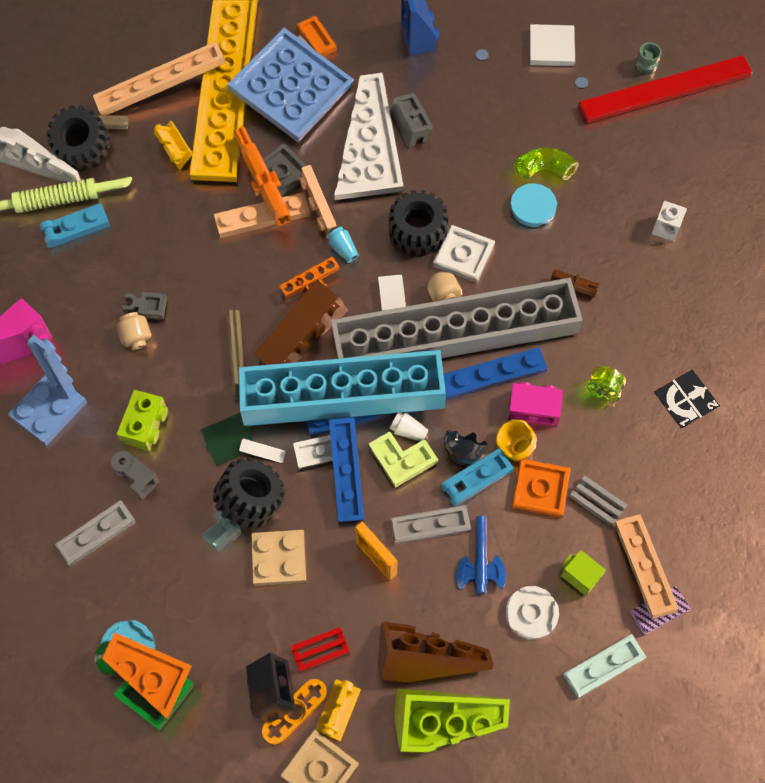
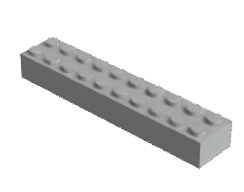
[331,278,583,359]

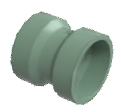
[636,42,662,74]

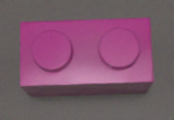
[508,382,563,426]

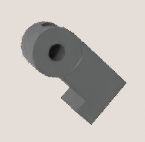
[111,451,159,500]

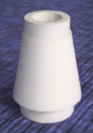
[390,412,428,442]

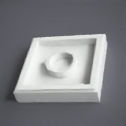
[530,24,575,66]
[433,225,495,283]

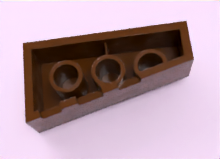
[253,280,348,365]

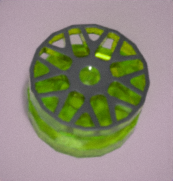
[587,366,627,402]

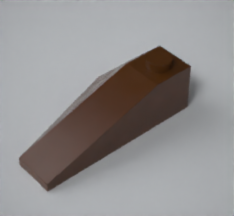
[378,621,494,682]

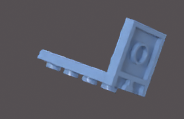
[8,335,87,446]

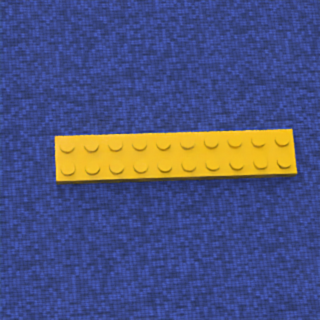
[190,0,258,182]

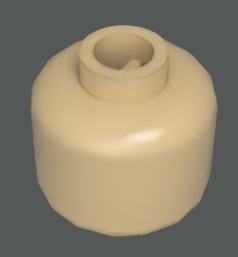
[427,272,462,302]
[116,312,152,350]

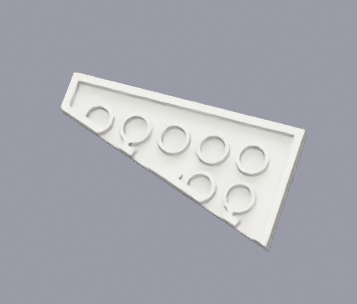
[334,73,403,200]

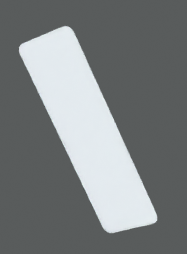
[239,439,286,463]

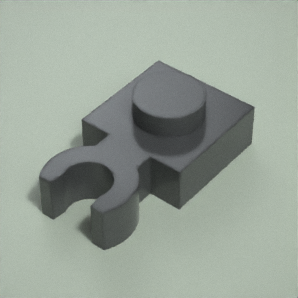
[122,292,167,320]

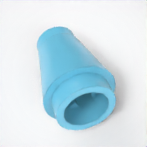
[327,227,359,263]

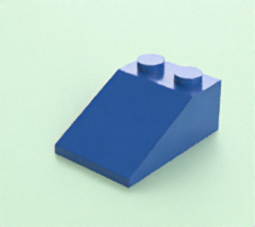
[400,0,439,55]

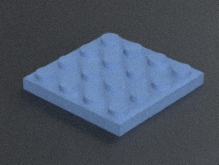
[227,28,354,142]

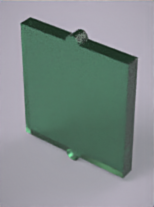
[200,413,254,466]

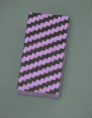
[630,586,691,635]

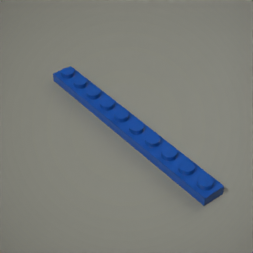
[306,347,548,438]

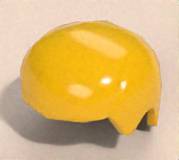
[496,419,537,461]

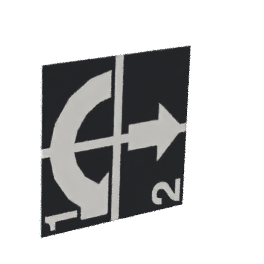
[655,369,720,428]

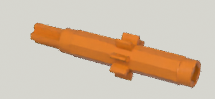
[233,126,292,226]

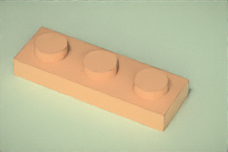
[299,165,337,236]

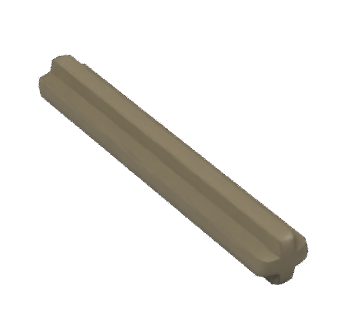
[226,309,244,400]

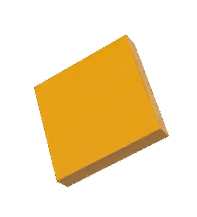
[355,521,398,580]

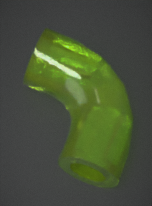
[514,147,579,181]

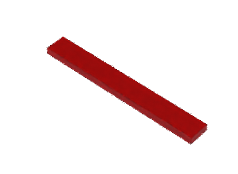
[578,55,752,124]

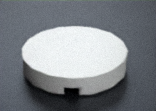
[505,586,559,640]

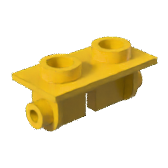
[153,121,193,170]
[315,679,361,741]

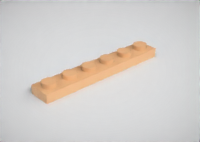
[93,42,226,115]

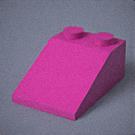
[0,298,53,365]

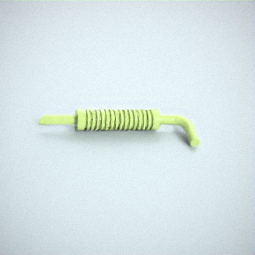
[0,177,132,213]

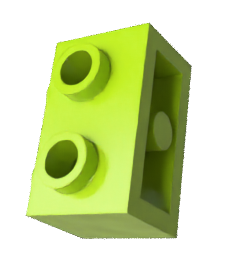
[116,390,168,451]

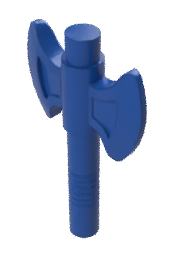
[456,516,507,594]

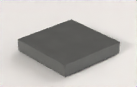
[249,143,307,197]

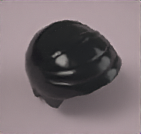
[444,430,488,466]

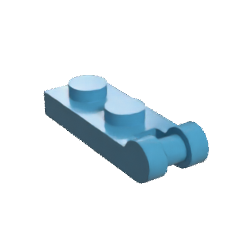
[39,203,110,247]
[440,448,514,507]

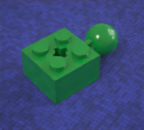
[94,640,194,732]

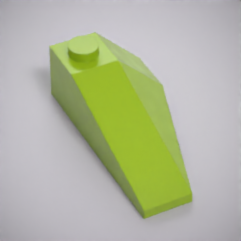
[394,689,510,752]

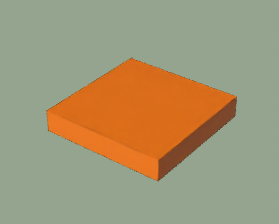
[511,459,571,518]

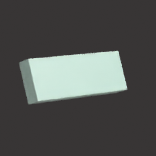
[563,634,646,699]

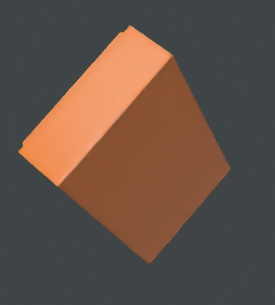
[296,16,337,57]

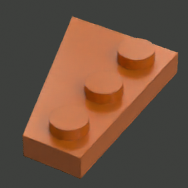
[102,633,192,720]

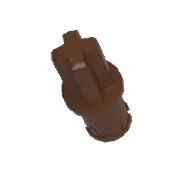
[550,270,599,298]

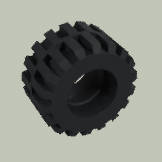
[46,105,111,169]
[389,190,448,255]
[213,458,285,529]

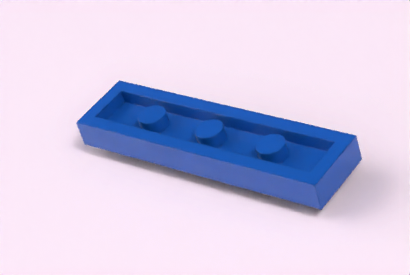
[329,417,364,523]

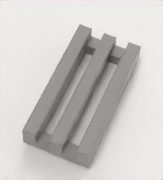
[569,476,627,527]

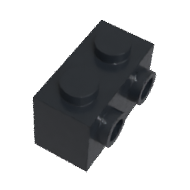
[246,652,295,723]

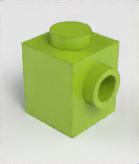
[561,550,606,596]

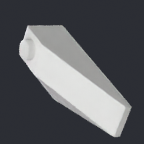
[0,127,81,184]

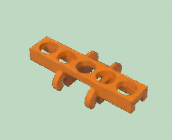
[279,256,340,299]

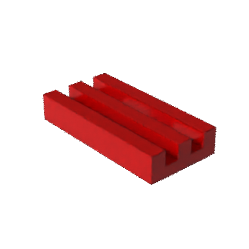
[290,627,350,673]

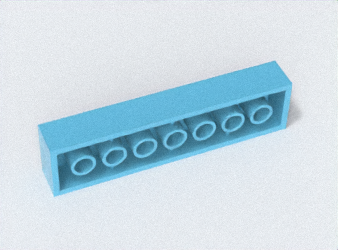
[239,350,446,426]

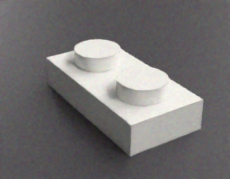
[293,435,332,469]

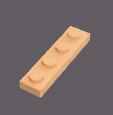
[214,192,311,238]
[615,514,679,619]

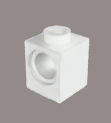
[652,201,687,242]

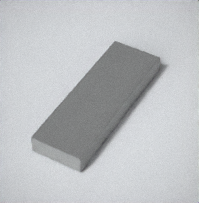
[55,500,136,567]
[390,505,471,545]

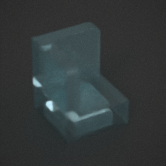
[202,511,242,554]

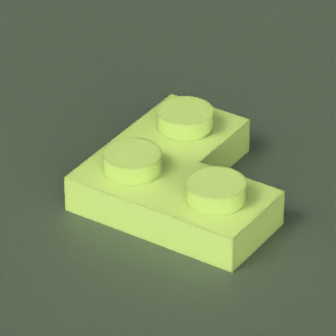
[368,432,438,488]

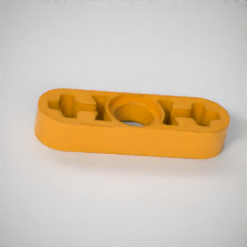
[262,679,327,746]

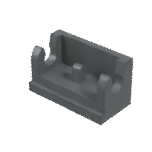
[390,93,434,148]

